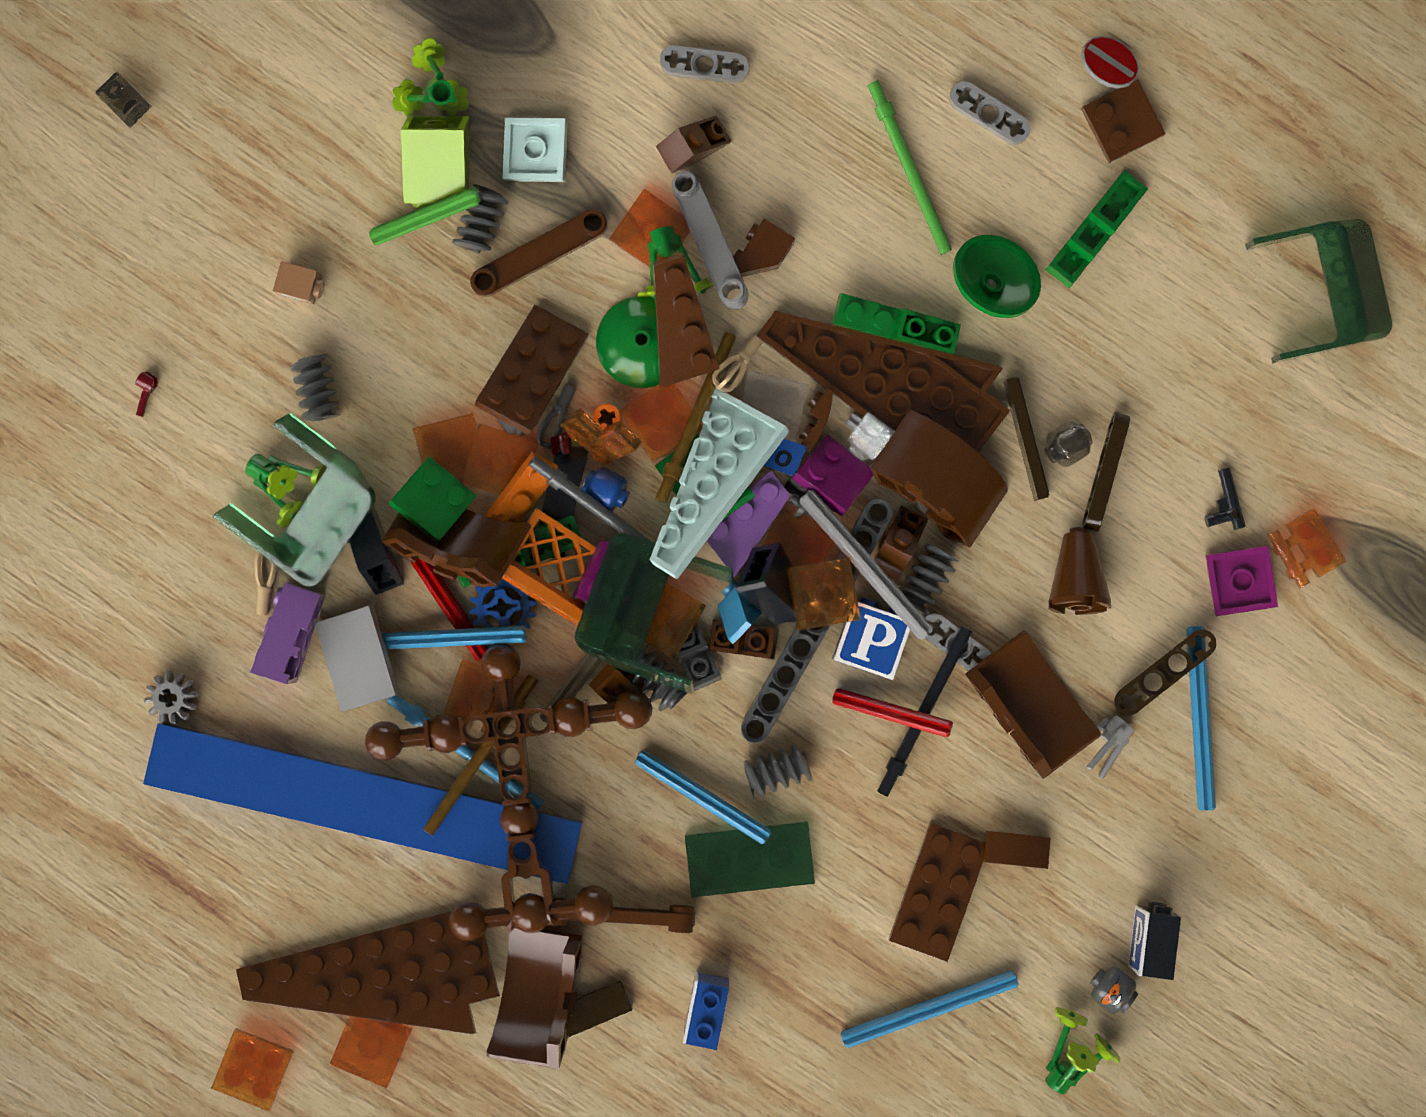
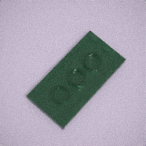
[685,821,815,898]

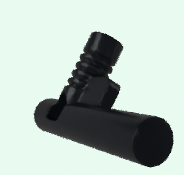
[1204,467,1246,530]

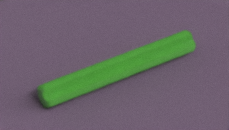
[369,187,481,245]

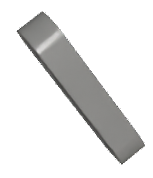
[660,45,749,84]
[949,81,1030,145]
[924,613,992,671]

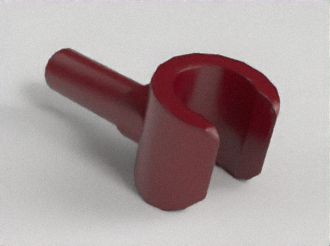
[135,371,158,417]
[550,422,578,455]

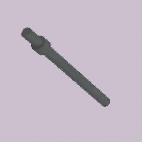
[528,455,655,556]

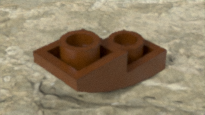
[799,388,833,454]
[709,620,779,659]
[984,831,1051,869]

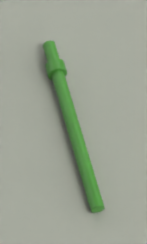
[867,80,952,255]

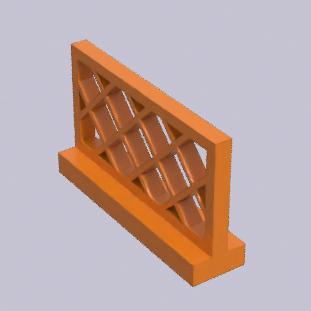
[502,509,612,639]

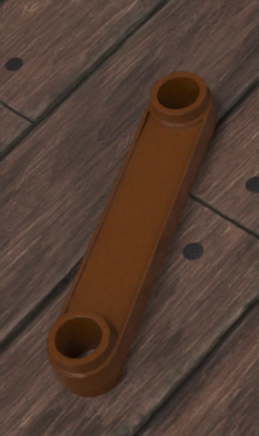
[470,209,607,297]
[547,897,695,933]

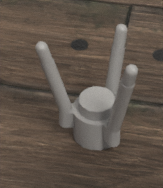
[1087,715,1133,779]

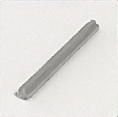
[799,490,933,640]

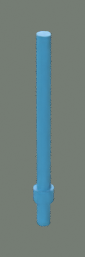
[387,695,544,810]

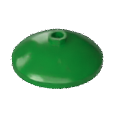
[953,235,1041,318]
[596,296,659,389]

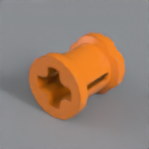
[593,404,622,434]

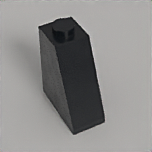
[338,496,404,595]
[736,542,810,625]

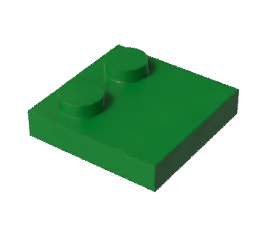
[388,456,477,544]

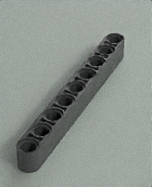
[741,499,893,743]

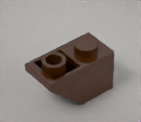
[656,116,732,173]
[733,219,795,277]
[874,505,929,581]

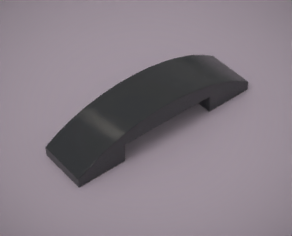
[539,433,591,558]

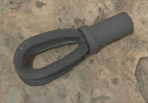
[537,384,576,449]

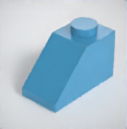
[718,579,762,644]

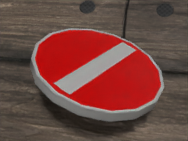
[1081,36,1139,89]

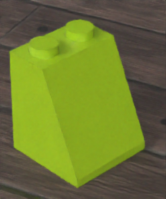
[401,116,470,208]

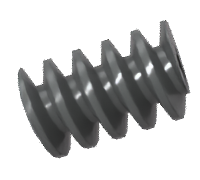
[452,184,509,254]
[290,354,341,422]
[899,544,959,615]
[623,644,692,711]
[744,745,813,798]

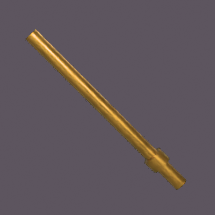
[655,332,736,503]
[423,674,538,836]

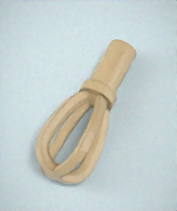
[712,335,762,392]
[255,548,280,615]

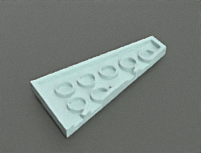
[650,387,789,579]

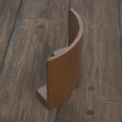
[870,411,1008,548]
[381,509,531,587]
[965,631,1101,779]
[487,927,582,1069]

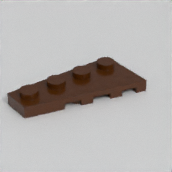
[653,252,720,388]

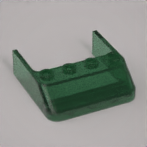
[1245,219,1392,364]
[213,413,376,587]
[575,533,734,694]

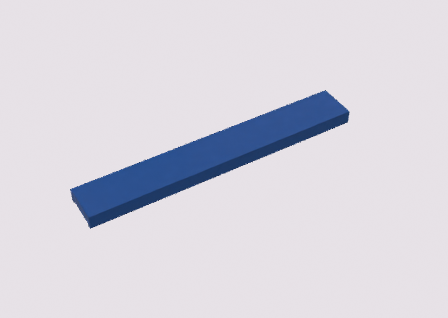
[143,723,583,884]

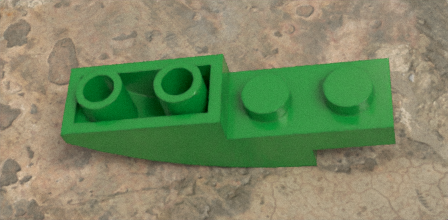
[832,293,961,355]

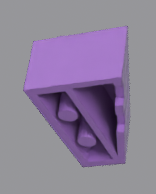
[707,471,790,578]
[250,583,325,684]

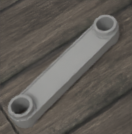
[672,171,749,309]

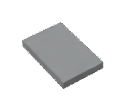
[315,605,400,712]

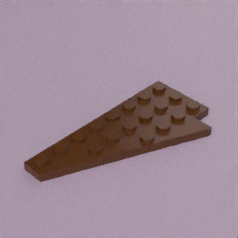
[757,311,1010,453]
[236,911,500,1034]

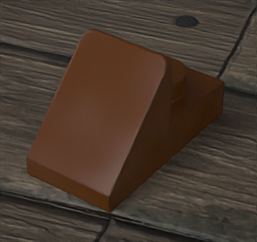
[588,663,641,703]

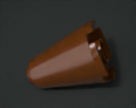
[1048,527,1111,615]

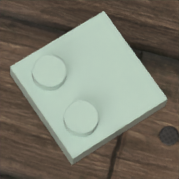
[502,118,568,182]

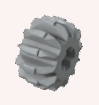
[144,671,199,724]

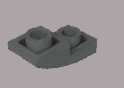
[667,619,722,692]

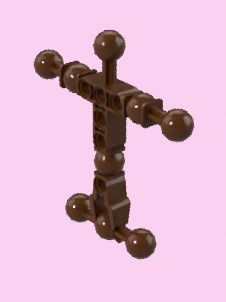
[365,644,653,941]

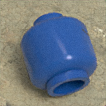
[582,467,630,511]

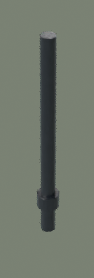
[877,626,973,797]

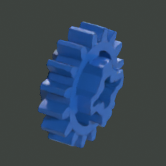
[469,579,537,629]

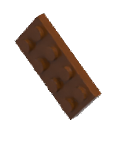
[475,305,589,436]
[888,823,985,962]

